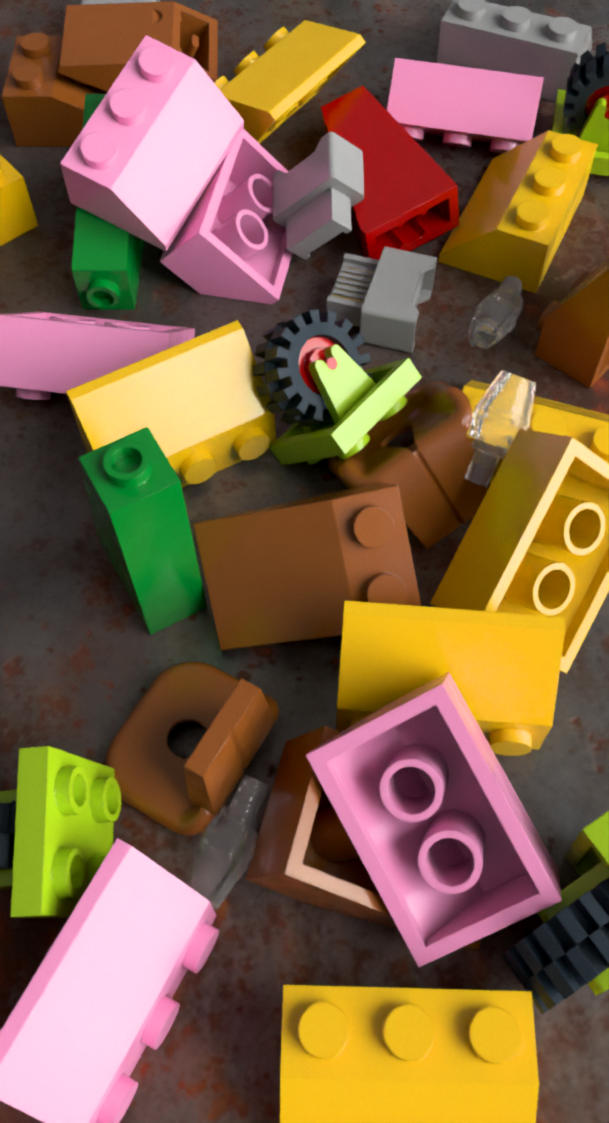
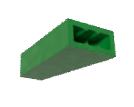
[72,94,144,310]
[78,427,207,635]

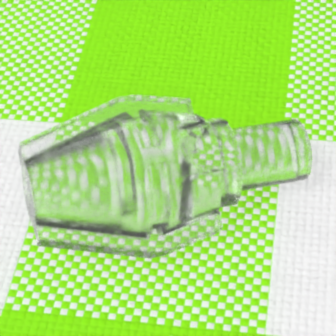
[468,276,524,349]
[464,370,536,487]
[189,774,269,909]

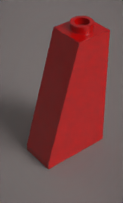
[320,85,459,260]

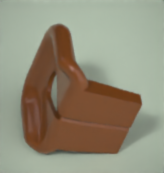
[327,381,491,549]
[105,661,279,836]

